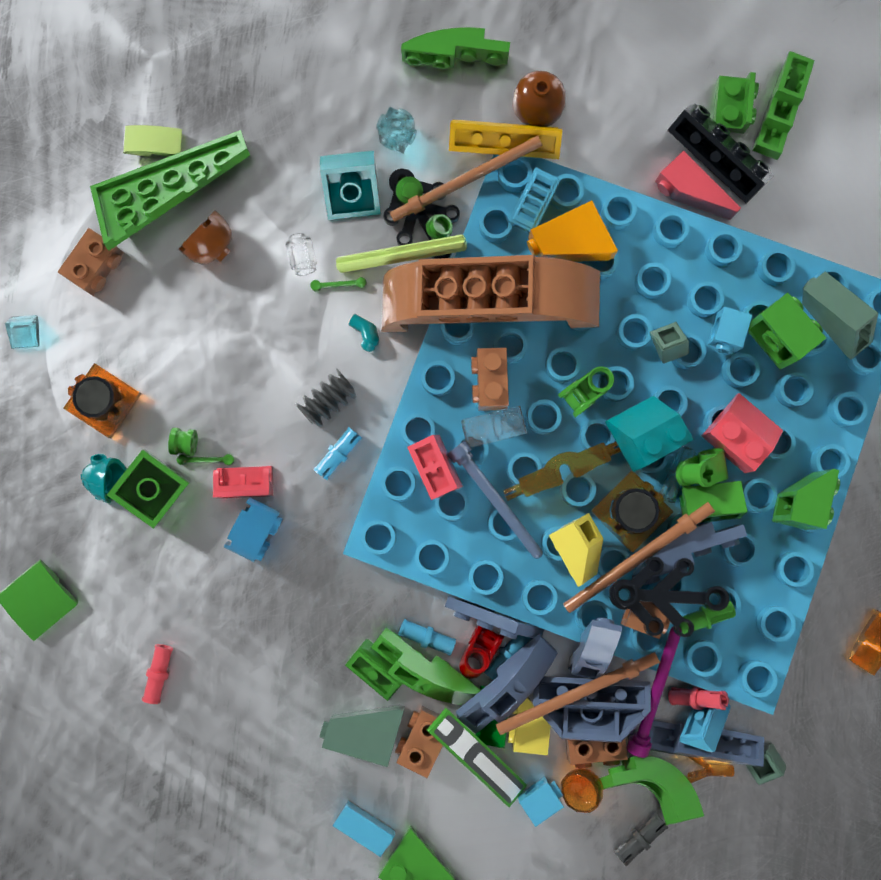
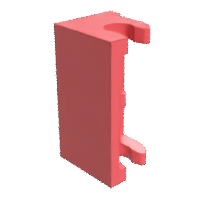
[407,435,463,500]
[213,466,273,498]

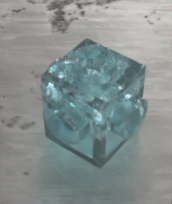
[376,107,417,154]

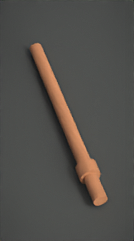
[390,136,543,222]
[563,502,715,613]
[496,652,660,735]

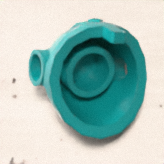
[81,454,127,503]

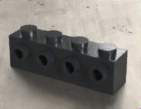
[667,103,773,204]

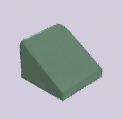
[650,322,689,364]
[746,743,786,785]

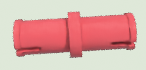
[142,644,173,704]
[668,686,729,710]

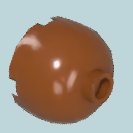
[513,71,566,127]
[178,210,232,265]

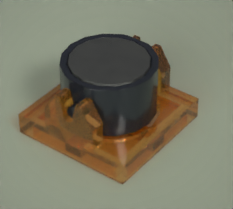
[63,363,142,438]
[591,471,674,552]

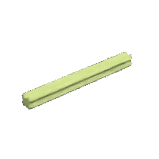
[336,234,467,273]

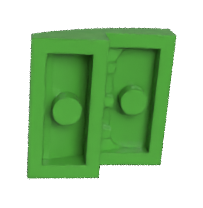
[0,559,78,641]

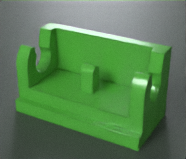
[679,481,747,523]

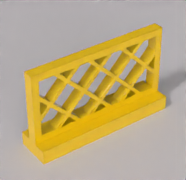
[449,119,562,159]

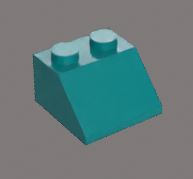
[320,151,381,220]
[605,396,694,472]

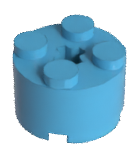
[224,497,283,562]

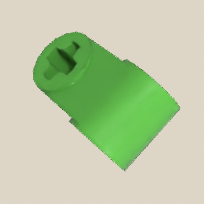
[558,367,614,418]
[676,448,729,487]

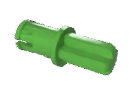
[679,601,736,634]

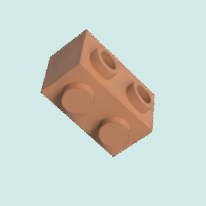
[58,228,124,296]
[471,348,509,411]
[395,706,443,778]
[565,738,628,768]

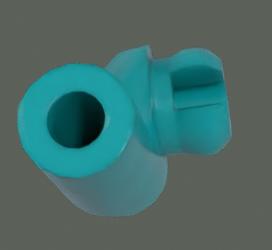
[348,314,379,352]

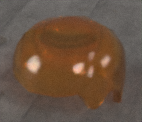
[561,768,603,813]

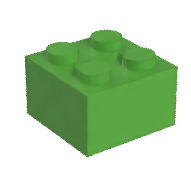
[748,292,826,370]
[107,449,190,529]

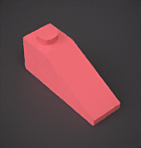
[655,151,741,220]

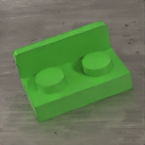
[713,72,759,134]

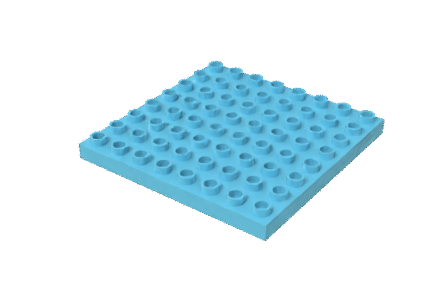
[343,154,881,715]

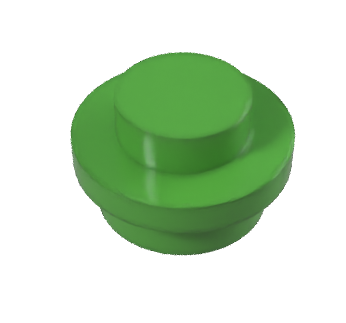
[396,177,423,204]
[426,214,453,239]

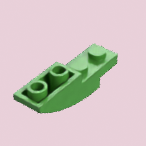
[401,27,510,69]
[371,627,481,705]

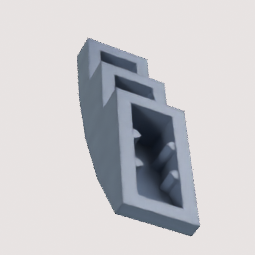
[649,720,764,767]

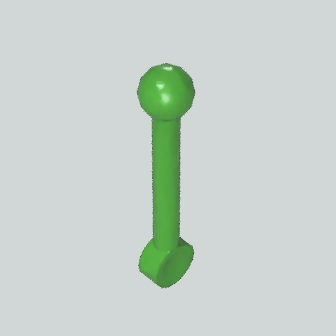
[310,277,367,292]
[176,454,234,465]

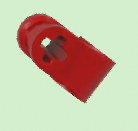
[459,625,504,679]

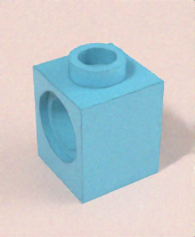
[708,307,752,354]
[518,776,564,827]

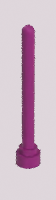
[626,626,682,758]

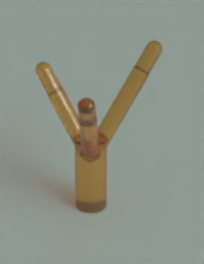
[687,757,735,783]

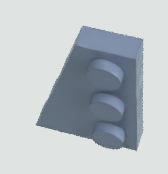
[445,596,544,639]

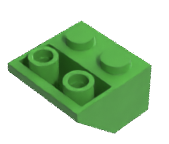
[772,469,840,530]

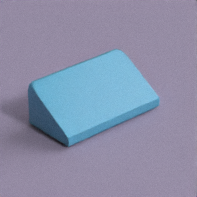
[679,703,731,752]
[333,800,396,857]

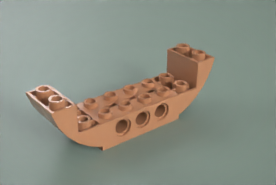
[381,255,600,332]

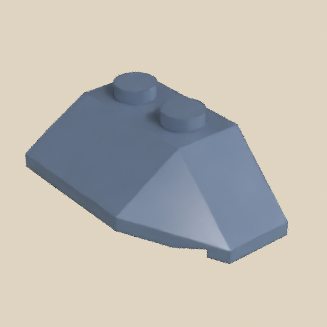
[533,676,651,743]

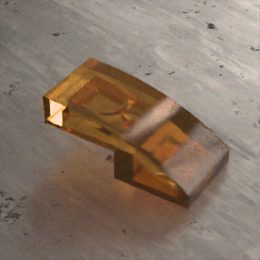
[848,609,881,676]

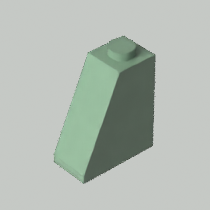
[802,271,878,360]
[319,705,405,767]

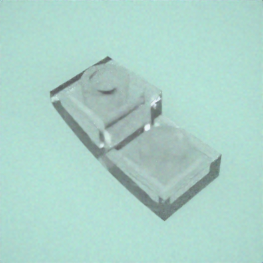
[461,406,527,448]

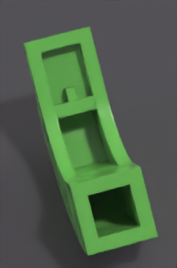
[599,756,704,825]

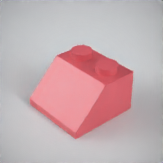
[701,393,783,473]

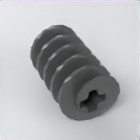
[295,368,357,427]

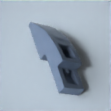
[631,522,747,585]
[568,618,622,679]
[455,634,558,734]

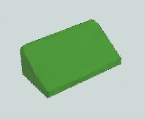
[345,639,402,701]

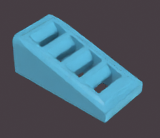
[508,168,560,233]

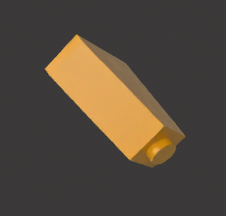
[527,200,618,262]

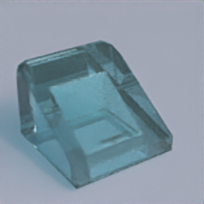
[5,315,40,349]

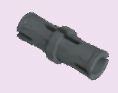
[614,813,669,866]

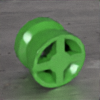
[168,427,198,457]

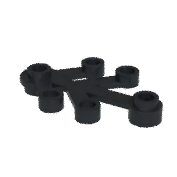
[383,168,460,259]
[609,557,729,637]

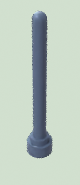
[447,441,543,559]

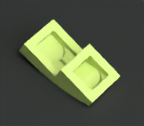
[123,125,182,158]

